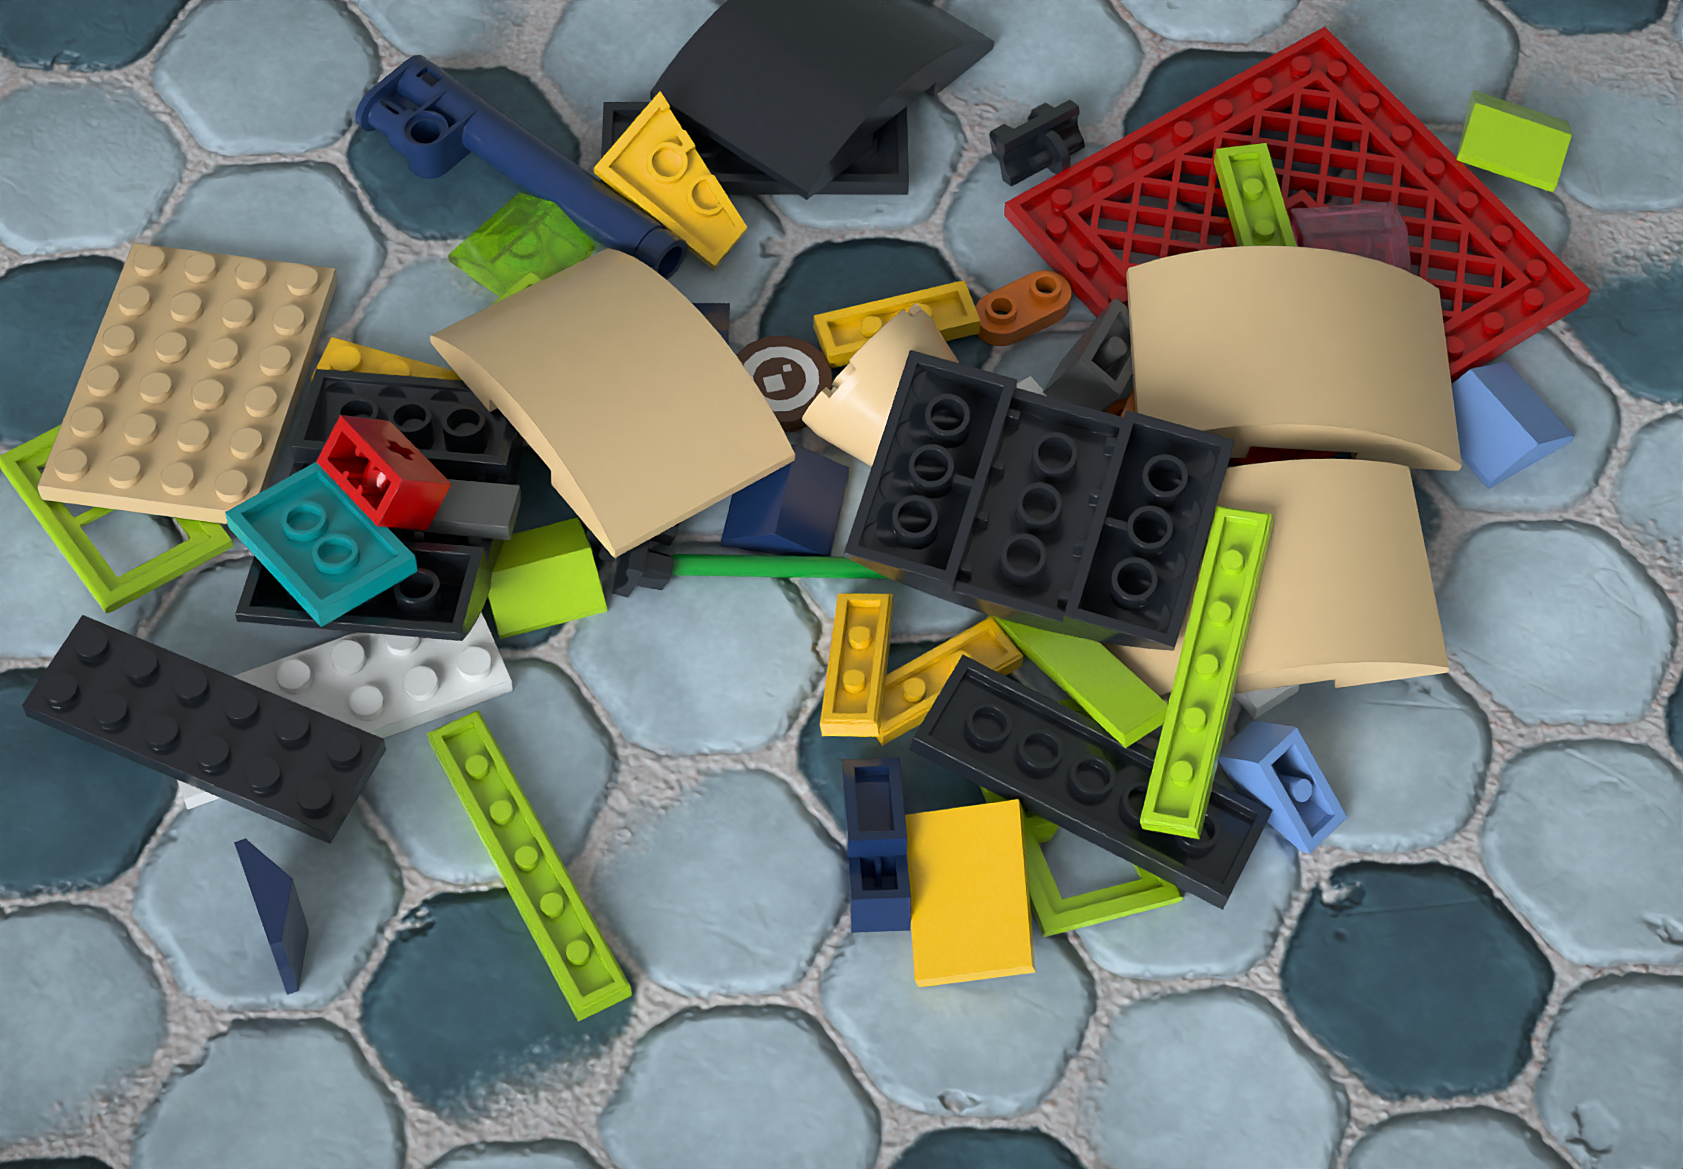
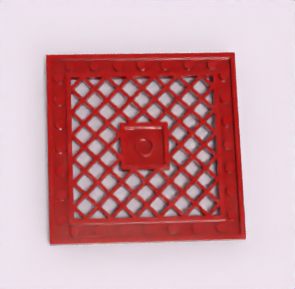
[1004,27,1591,467]

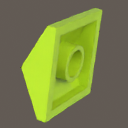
[1456,90,1572,192]
[487,517,607,639]

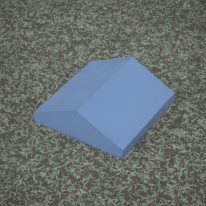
[1452,361,1574,489]

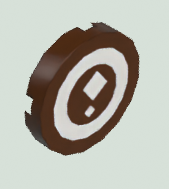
[736,336,832,432]

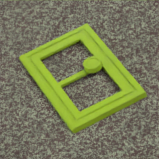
[0,425,234,614]
[980,698,1184,937]

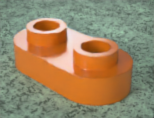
[975,270,1071,346]

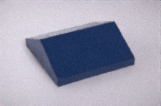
[721,444,849,556]
[234,838,309,995]

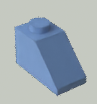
[1218,720,1347,854]

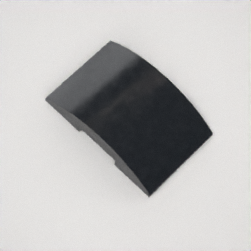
[650,0,995,200]
[844,350,1235,651]
[235,369,523,641]

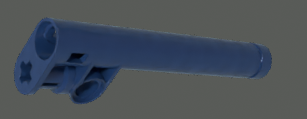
[355,55,687,280]

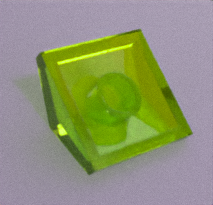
[448,192,595,297]

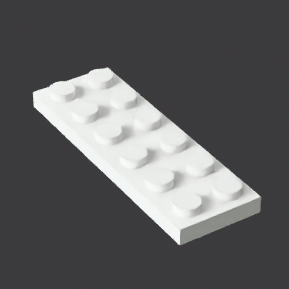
[177,612,513,810]

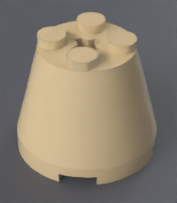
[802,303,959,467]

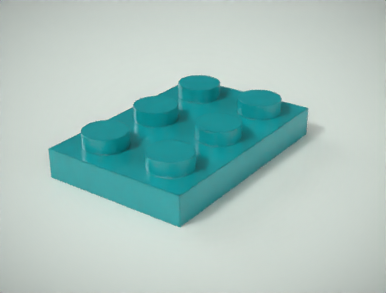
[225,462,418,627]

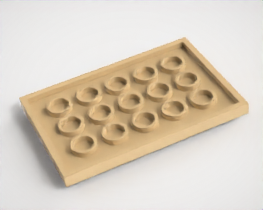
[37,243,338,524]

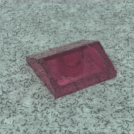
[1289,201,1412,273]

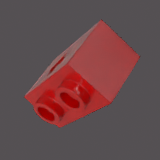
[316,415,452,530]

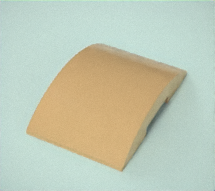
[1126,246,1462,471]
[430,248,795,558]
[1099,459,1449,704]

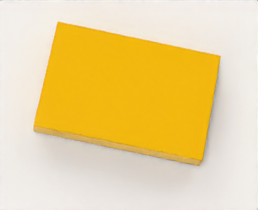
[905,799,1036,987]

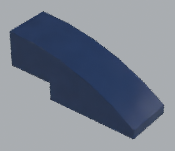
[842,757,911,933]

